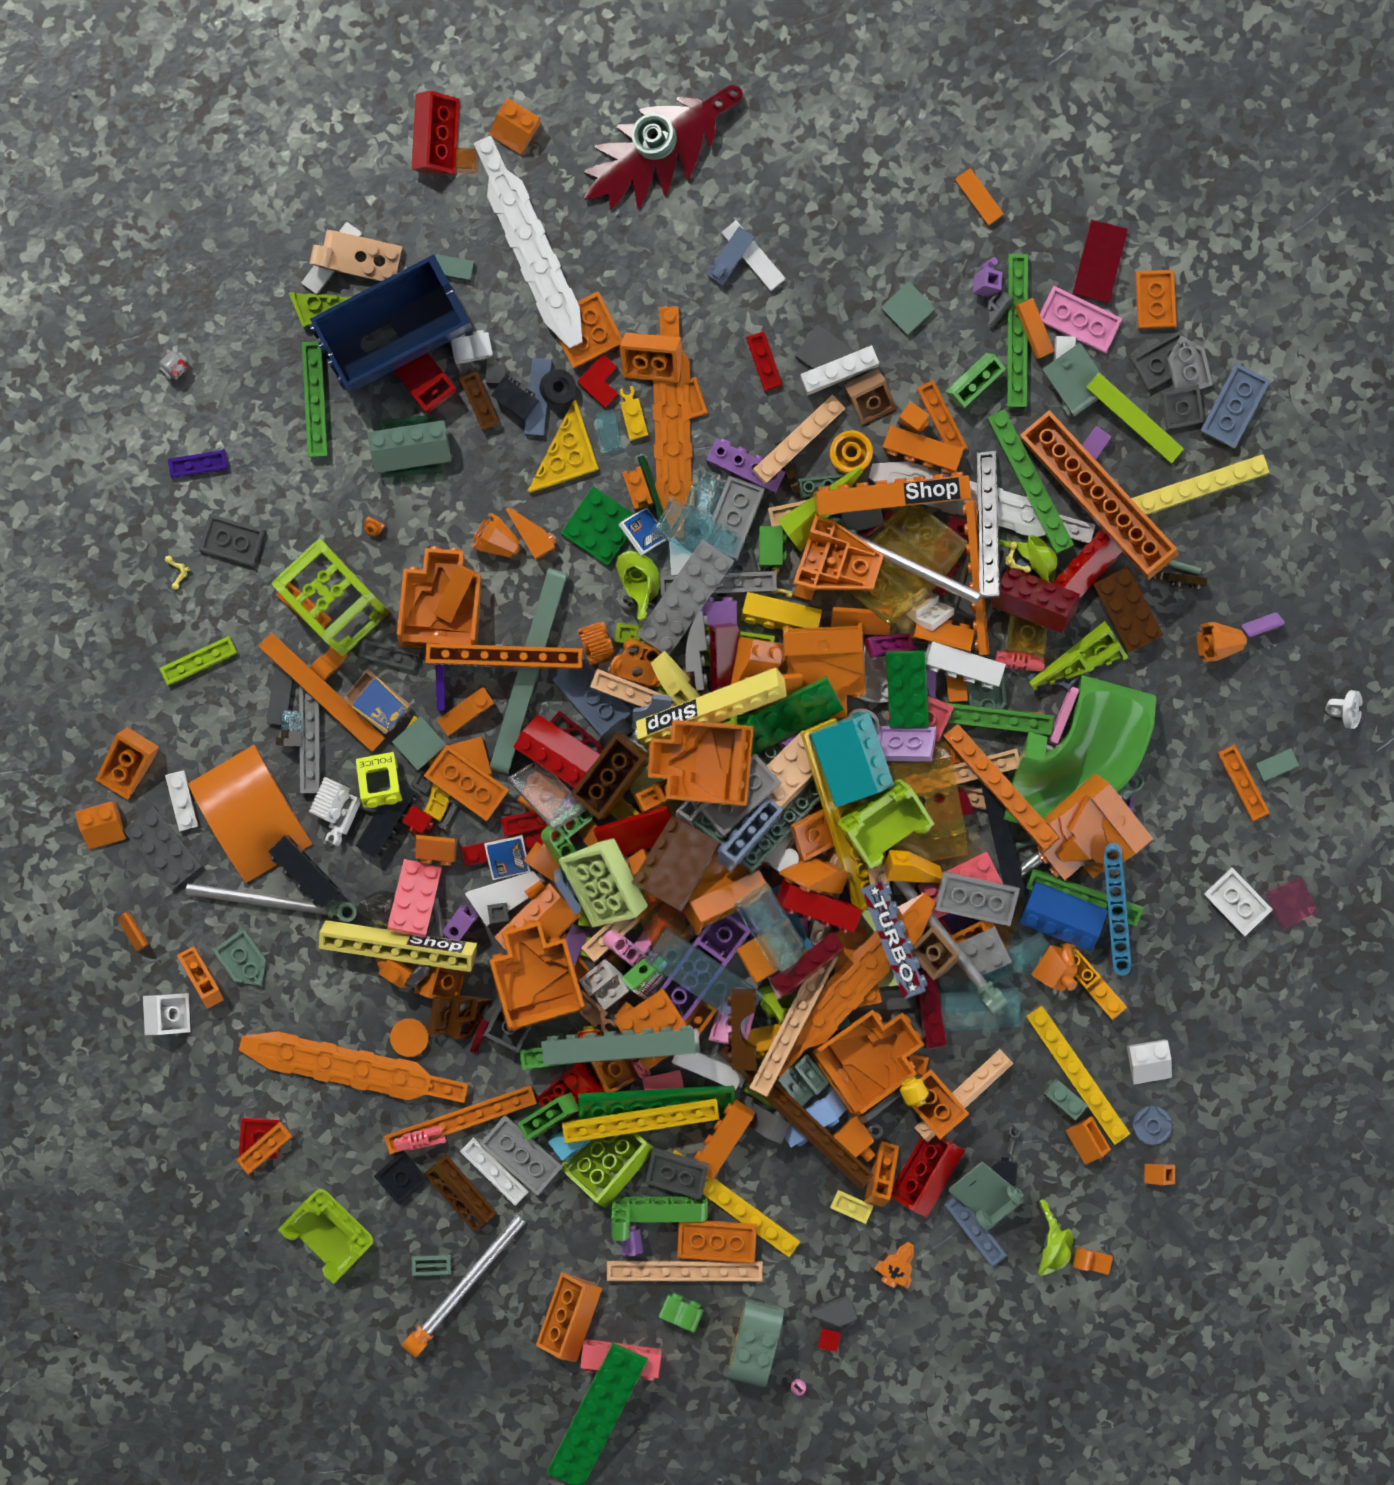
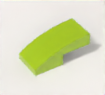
[614,623,646,643]

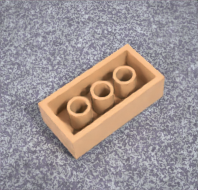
[762,730,814,809]

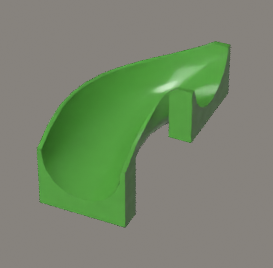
[1004,675,1156,823]

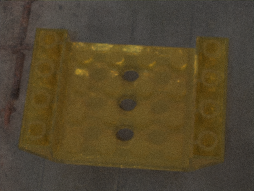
[886,741,969,862]

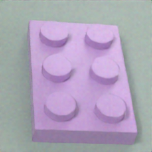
[877,726,937,762]

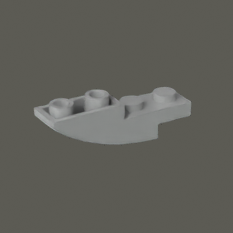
[686,611,710,692]

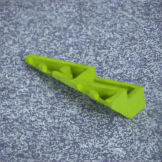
[778,466,863,552]
[1029,621,1128,690]

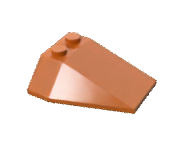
[793,515,884,590]

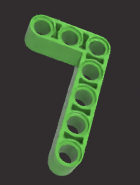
[541,805,594,879]
[611,1196,708,1241]

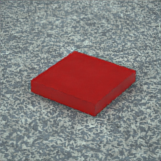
[239,1117,281,1159]

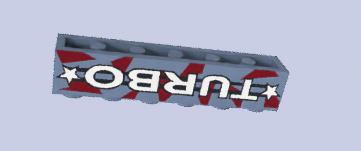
[861,881,928,999]

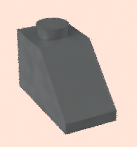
[812,1295,857,1327]

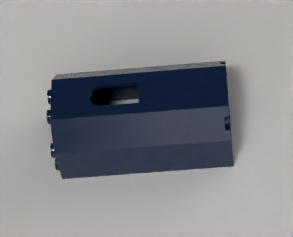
[309,254,473,393]

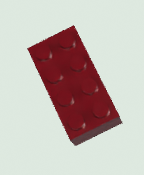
[991,567,1080,633]

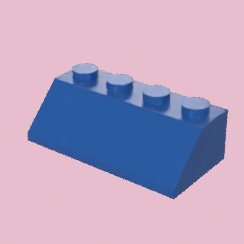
[1019,881,1108,952]

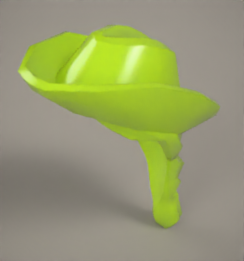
[999,535,1057,583]
[616,551,661,622]
[759,985,798,1026]
[1038,1199,1073,1276]

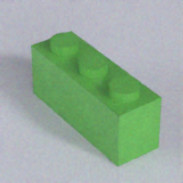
[945,353,1006,408]
[518,1093,579,1141]

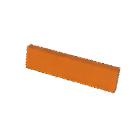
[916,380,968,450]
[1217,744,1270,822]

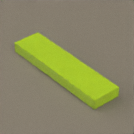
[159,636,238,686]

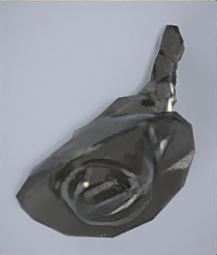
[357,890,396,929]

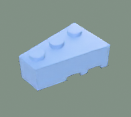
[784,1090,847,1147]

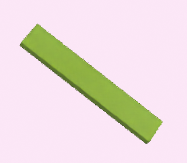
[1086,373,1184,463]

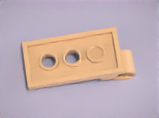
[309,230,402,282]

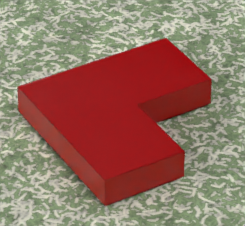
[577,354,618,408]

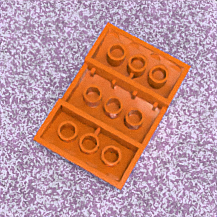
[188,744,313,883]

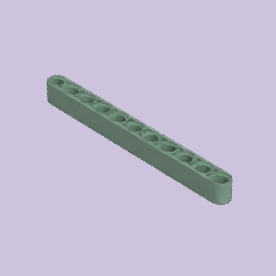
[490,568,568,774]

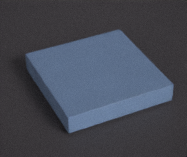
[554,868,581,914]

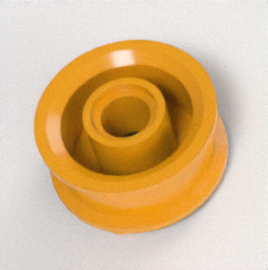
[830,430,873,474]

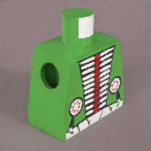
[621,956,668,1000]

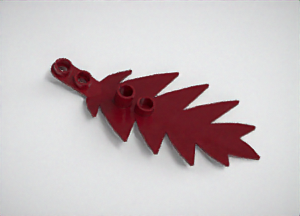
[584,85,743,210]

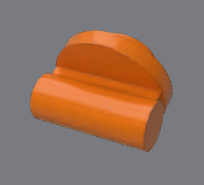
[363,516,385,536]

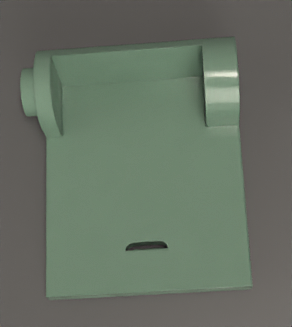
[1042,343,1103,417]
[948,1161,1024,1230]

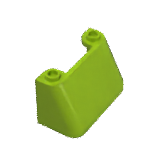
[838,779,934,869]
[278,1189,373,1284]

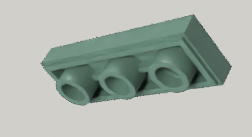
[798,474,857,499]

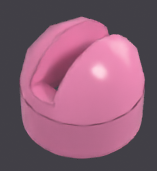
[791,1379,806,1396]

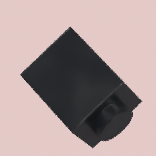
[989,1156,1017,1186]

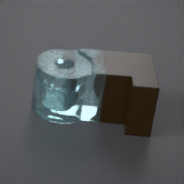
[276,710,302,746]

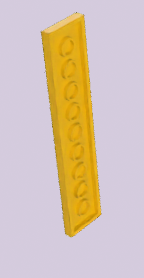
[800,718,870,911]

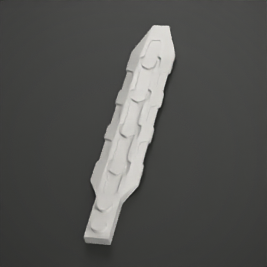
[474,136,582,348]
[868,461,1095,544]

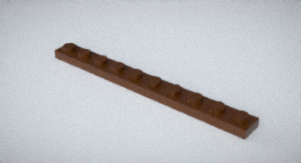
[719,1045,874,1189]

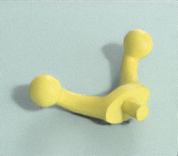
[1006,542,1031,573]
[165,556,190,590]
[767,566,793,598]

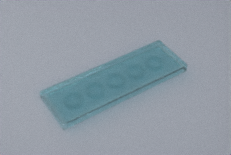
[645,928,764,1027]

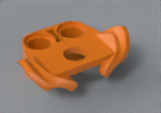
[609,638,663,688]

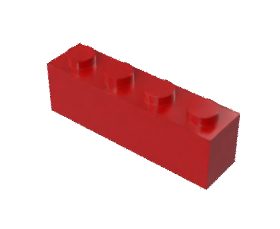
[1053,529,1122,599]

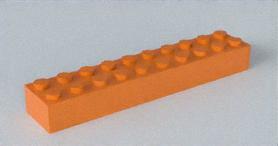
[1020,410,1178,580]

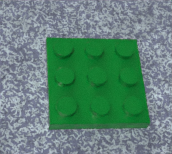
[561,486,634,566]

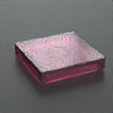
[1265,877,1318,928]

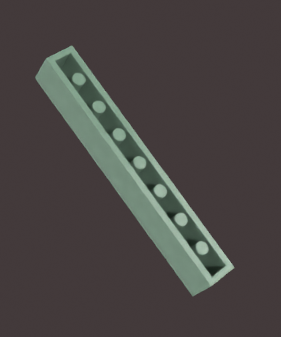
[541,1025,700,1065]

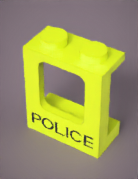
[356,752,402,808]

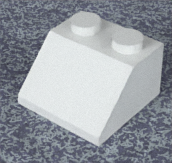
[143,993,190,1035]
[1126,1039,1172,1084]

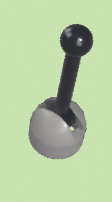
[620,595,635,611]

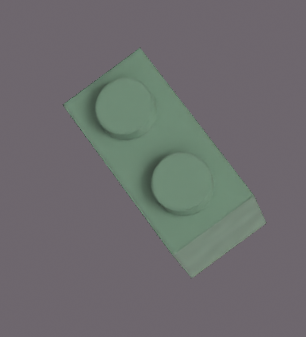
[1043,1079,1088,1121]

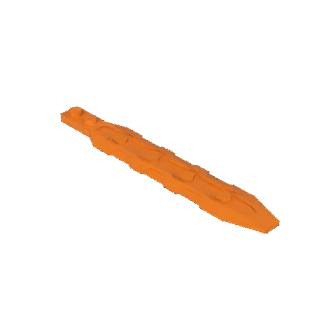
[652,307,694,537]
[778,892,936,1078]
[239,1031,469,1103]

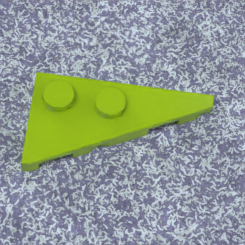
[289,292,350,328]

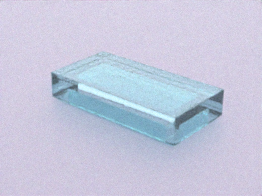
[595,409,621,451]

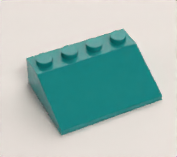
[810,712,895,807]

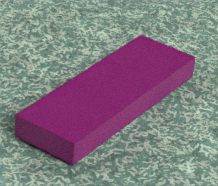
[863,633,916,658]

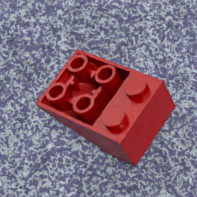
[393,353,457,415]
[536,1062,604,1128]

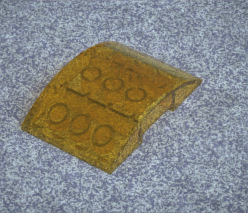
[846,504,968,625]

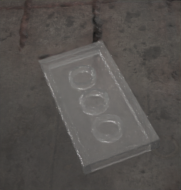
[508,761,585,831]

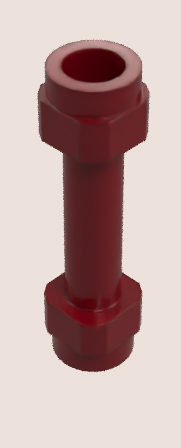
[858,508,897,540]

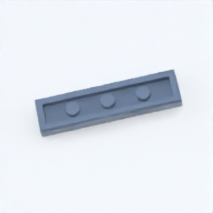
[524,358,552,436]
[944,1196,1007,1267]

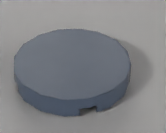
[1133,1106,1172,1145]

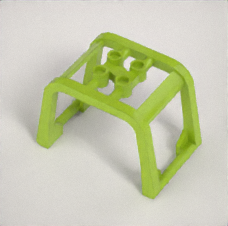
[271,537,390,657]

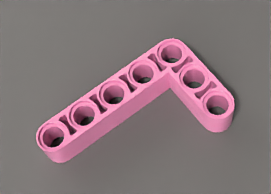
[603,903,686,967]

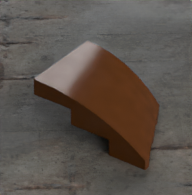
[427,995,492,1040]

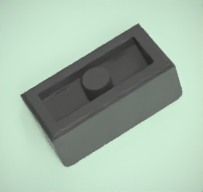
[841,508,885,531]

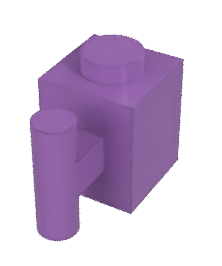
[973,257,1002,297]
[621,1225,643,1256]

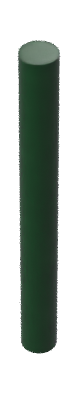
[638,455,669,529]

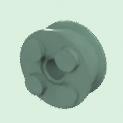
[632,113,677,160]

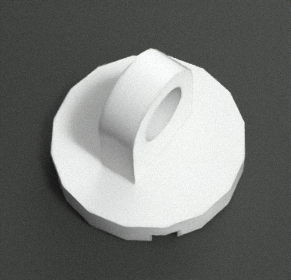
[1325,690,1362,729]

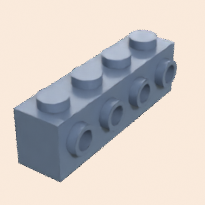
[716,797,783,872]

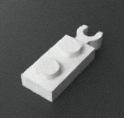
[325,794,361,846]

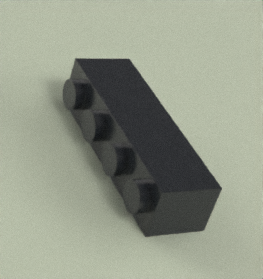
[355,781,418,858]
[268,835,342,908]

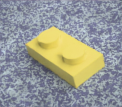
[830,1190,874,1224]

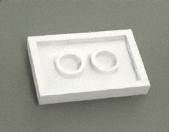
[1204,868,1273,936]

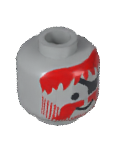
[159,351,188,380]

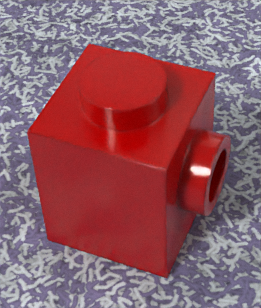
[402,805,434,835]

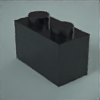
[491,377,539,420]

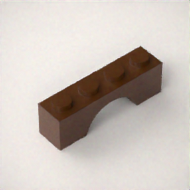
[727,989,757,1070]

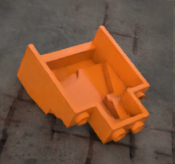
[397,546,482,649]
[783,622,866,722]
[647,720,753,806]
[1036,773,1153,881]
[682,828,770,936]
[489,920,585,1032]
[808,1010,924,1117]

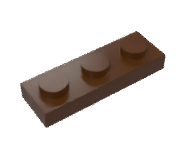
[459,370,500,431]

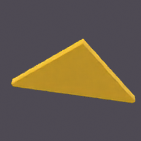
[528,400,599,493]

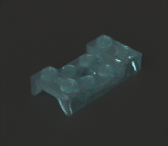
[652,496,739,556]

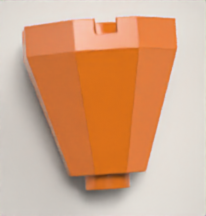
[471,513,521,557]
[1197,622,1247,663]

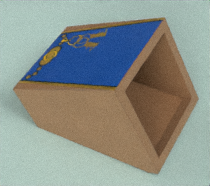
[343,669,410,734]

